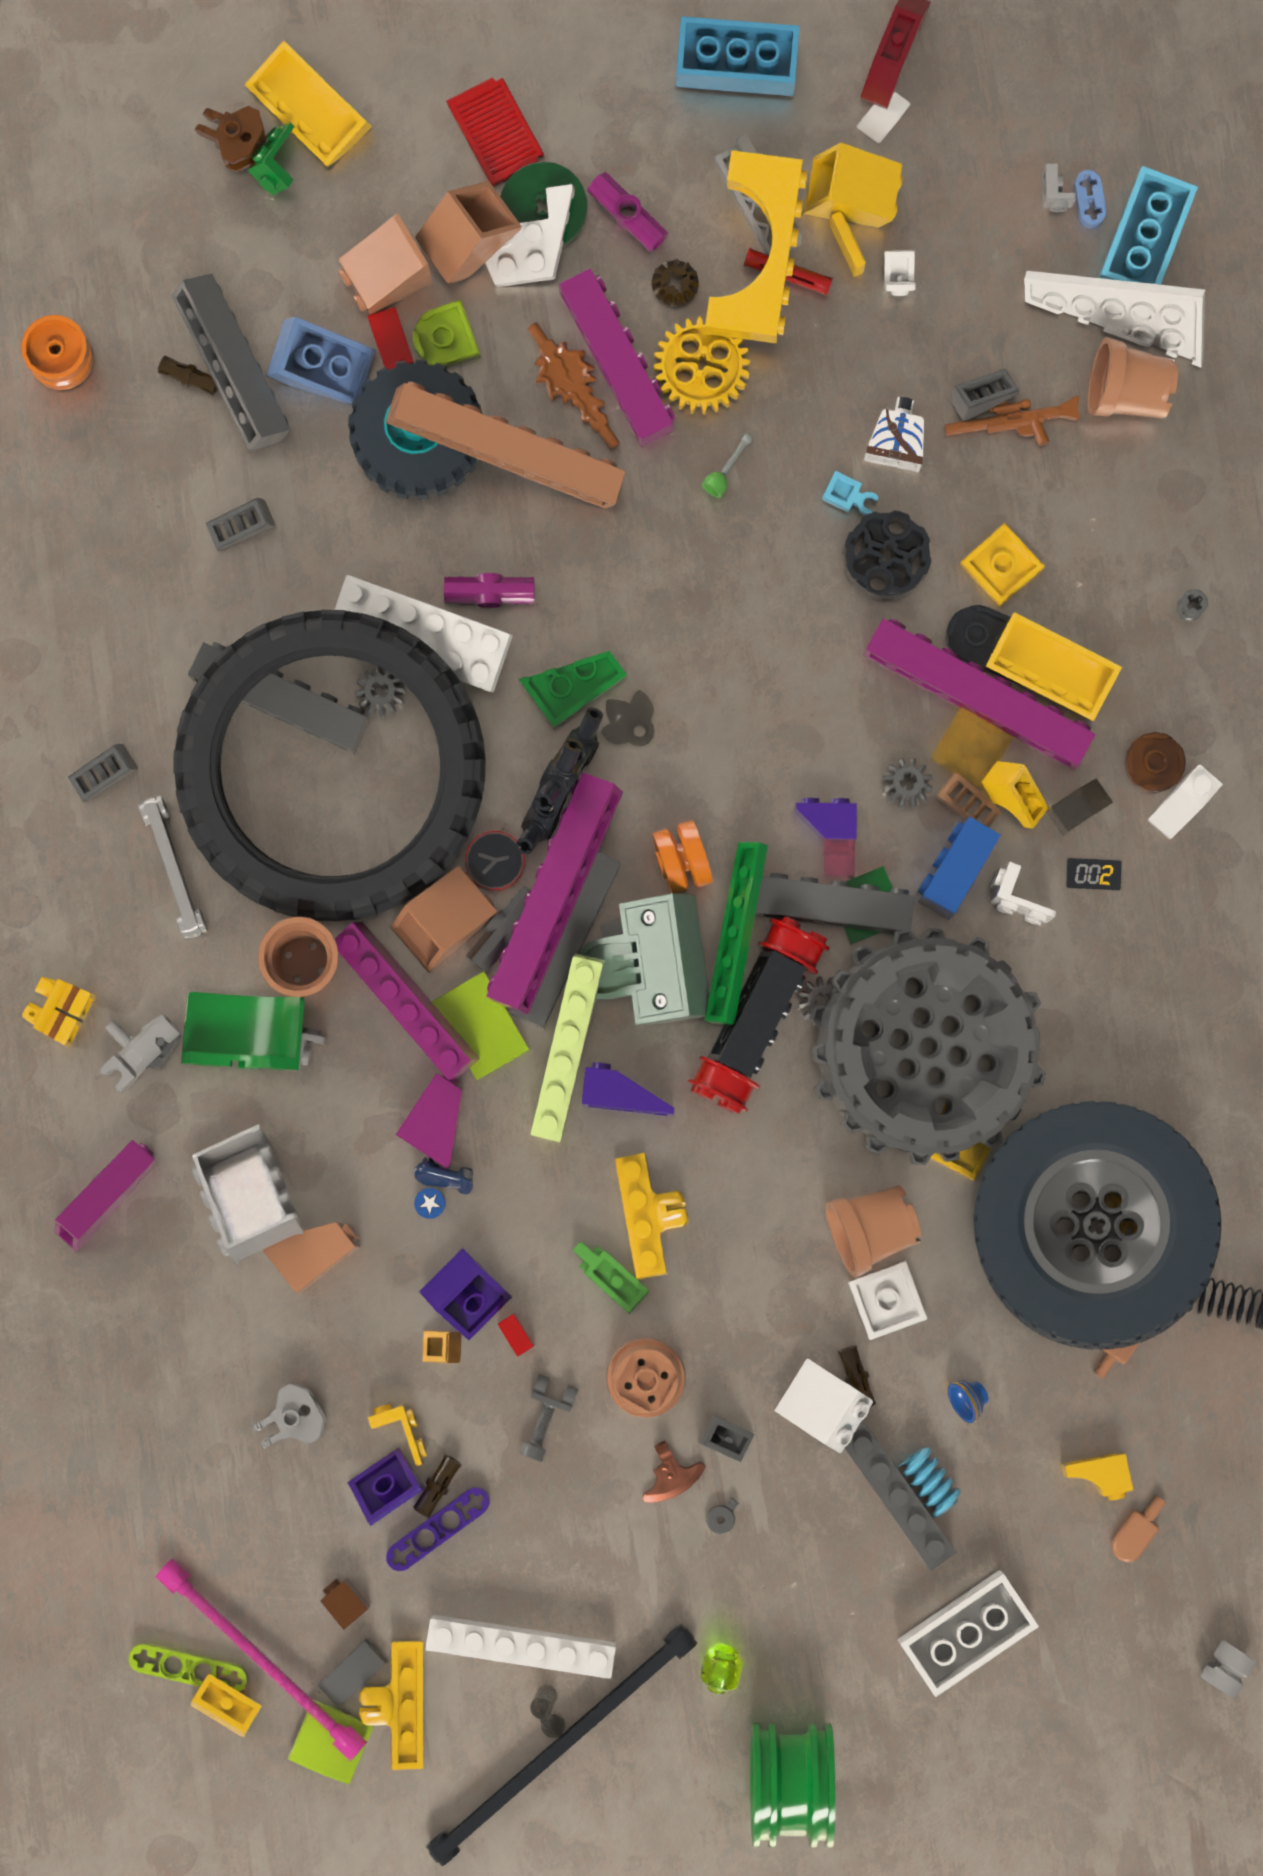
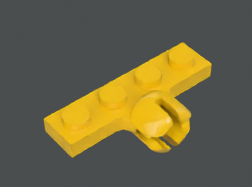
[615,1153,688,1280]
[359,1640,423,1770]

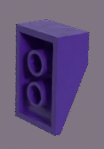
[582,1062,675,1117]

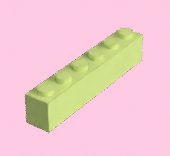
[530,953,605,1142]

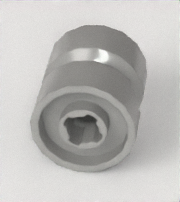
[1200,1640,1257,1699]

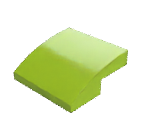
[288,1700,374,1785]

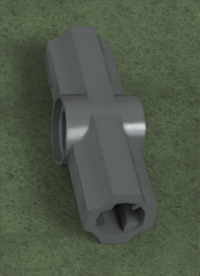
[466,886,531,972]

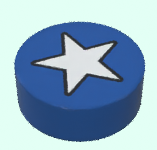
[414,1188,446,1219]

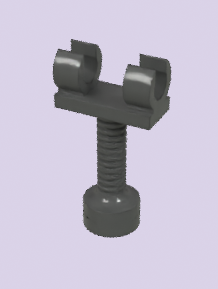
[519,1374,579,1462]

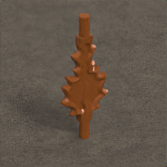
[527,322,620,450]

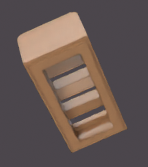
[936,772,1002,827]

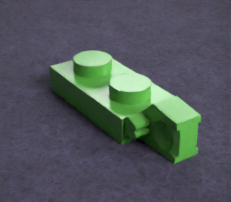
[573,1241,650,1314]

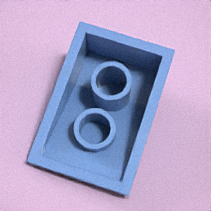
[266,317,376,405]

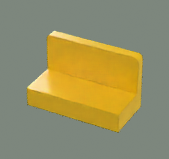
[191,1674,262,1738]

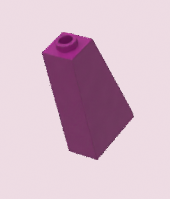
[54,1140,155,1253]

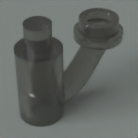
[530,1685,565,1738]

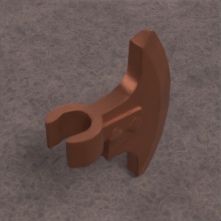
[643,1440,706,1502]

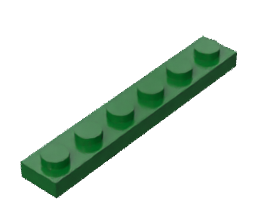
[704,842,768,1025]

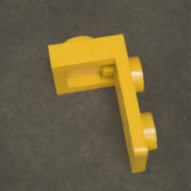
[368,1403,427,1467]

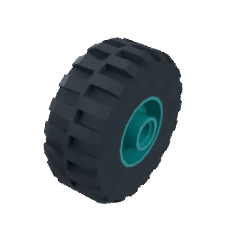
[348,359,482,500]

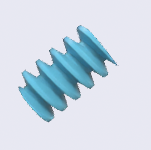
[897,1447,961,1518]

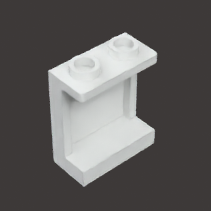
[774,1358,873,1453]

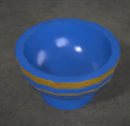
[948,1381,989,1424]

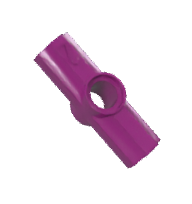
[587,171,668,253]
[444,573,535,608]

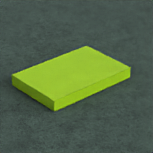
[431,971,530,1081]

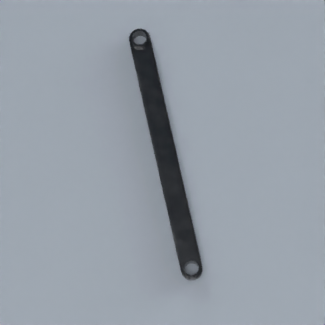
[426,1624,698,1867]

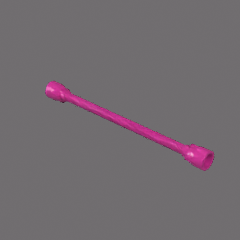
[155,1559,367,1761]

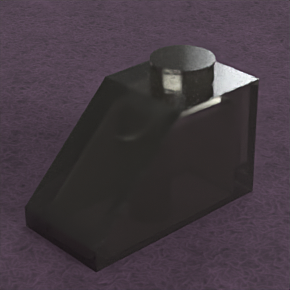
[1046,778,1113,836]

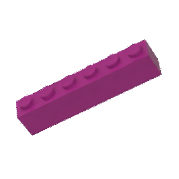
[559,268,676,447]
[335,922,480,1081]

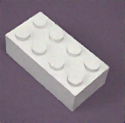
[897,1570,1039,1697]

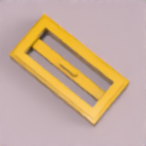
[829,211,866,277]

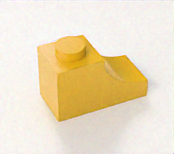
[981,761,1049,829]
[1061,1452,1134,1501]

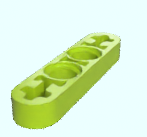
[128,1643,249,1692]

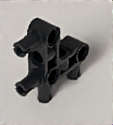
[516,707,603,855]

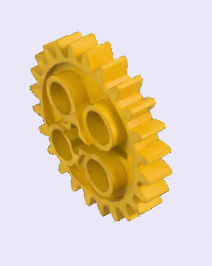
[653,316,750,415]

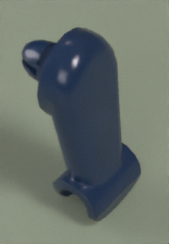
[414,1157,473,1195]

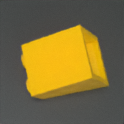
[803,142,903,228]

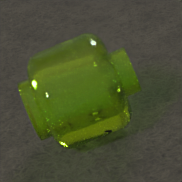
[700,1645,744,1694]

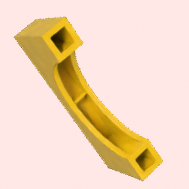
[705,150,808,344]

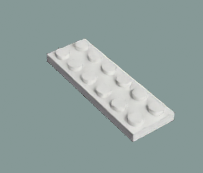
[335,574,513,692]

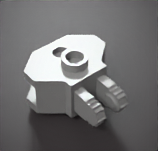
[251,1382,326,1449]

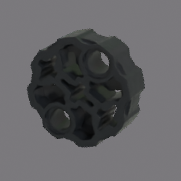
[843,510,932,602]

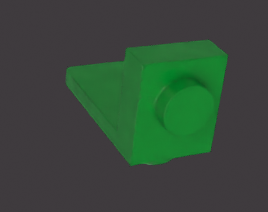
[247,122,294,196]

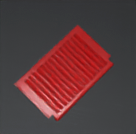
[446,77,544,187]

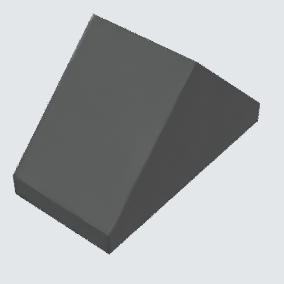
[698,1413,755,1462]

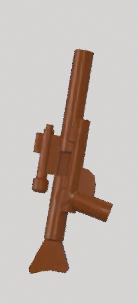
[944,396,1079,446]

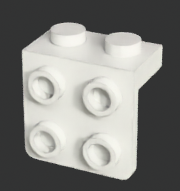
[989,862,1056,926]

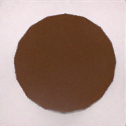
[1124,732,1186,793]

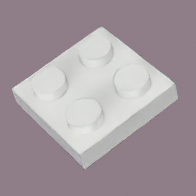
[848,1261,927,1340]

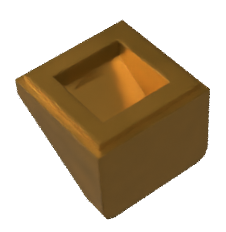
[422,1331,462,1363]

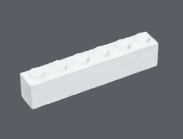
[425,1614,616,1679]

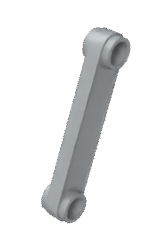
[138,795,208,939]

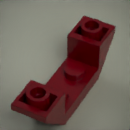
[860,0,931,109]

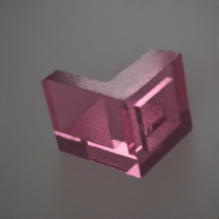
[822,839,855,879]

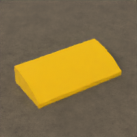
[245,41,372,167]
[986,612,1122,721]

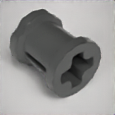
[1176,589,1208,621]

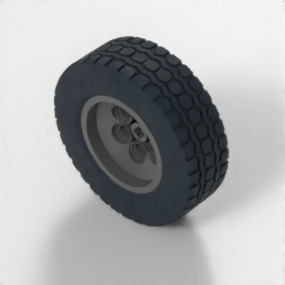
[974,1101,1222,1350]

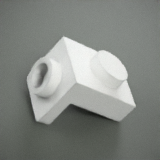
[884,250,916,296]

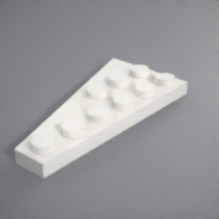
[1024,271,1205,368]

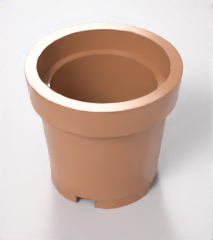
[1087,337,1178,419]
[258,917,338,997]
[825,1185,921,1278]
[606,1338,686,1418]

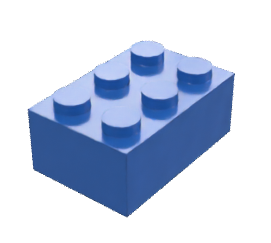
[917,816,1001,920]

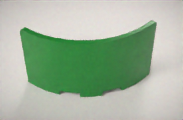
[181,992,304,1071]

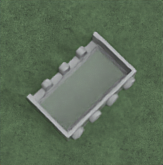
[191,1124,304,1265]

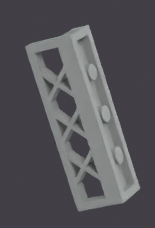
[714,133,802,255]

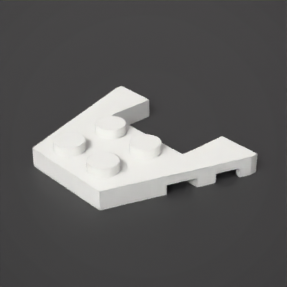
[485,184,575,287]

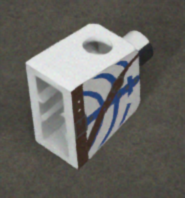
[864,397,924,472]

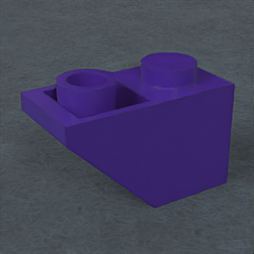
[794,798,857,843]

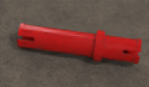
[743,248,833,296]

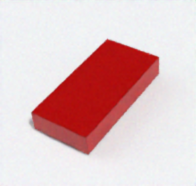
[367,307,414,370]

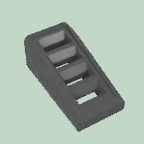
[950,369,1020,421]
[206,497,276,551]
[68,744,138,802]

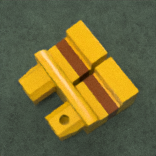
[22,977,96,1047]

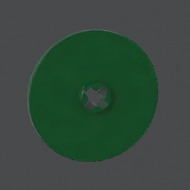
[500,162,588,247]

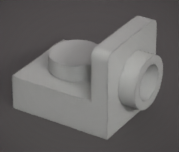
[1041,164,1076,212]
[297,1027,327,1071]

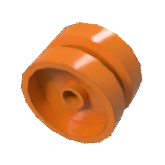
[21,315,94,391]
[652,820,713,894]

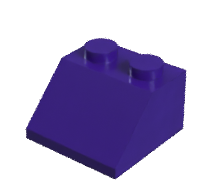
[419,1248,512,1340]

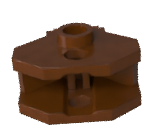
[194,106,266,173]

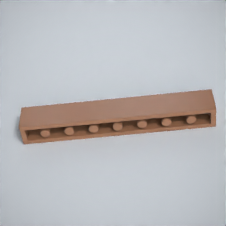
[386,382,625,509]

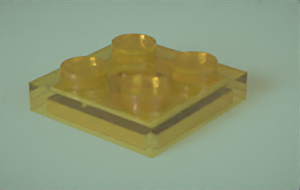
[930,707,1013,790]

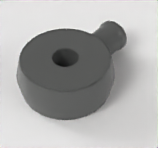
[706,1498,739,1535]

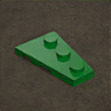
[519,651,627,729]

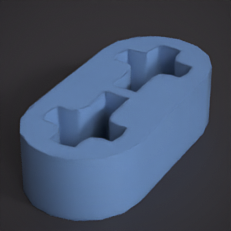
[1073,170,1106,229]

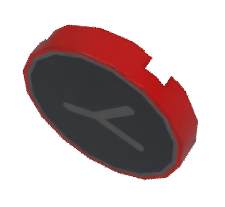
[465,831,525,891]

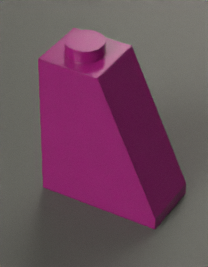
[396,1073,463,1169]

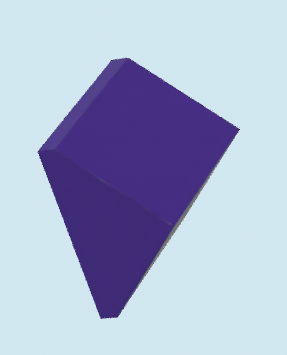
[347,1447,425,1526]

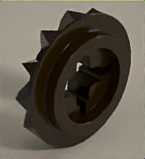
[651,258,699,307]

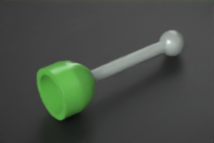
[701,433,753,498]

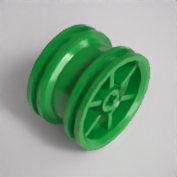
[750,1723,835,1848]

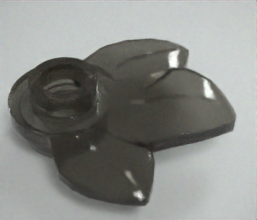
[601,690,655,747]

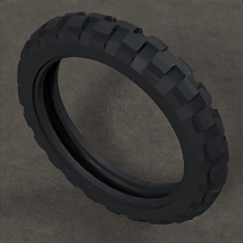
[173,609,486,922]

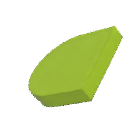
[413,299,481,368]

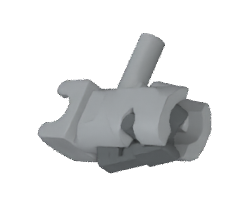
[100,1014,182,1093]

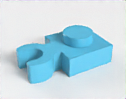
[822,471,879,516]

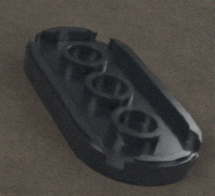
[946,605,1031,690]

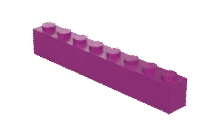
[864,618,1096,770]
[486,772,623,1015]

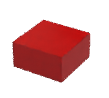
[497,1313,535,1357]

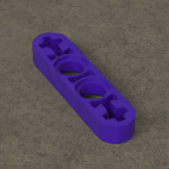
[386,1487,490,1571]

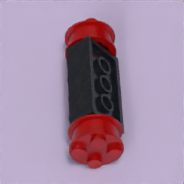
[687,917,830,1114]

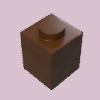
[320,1578,370,1630]

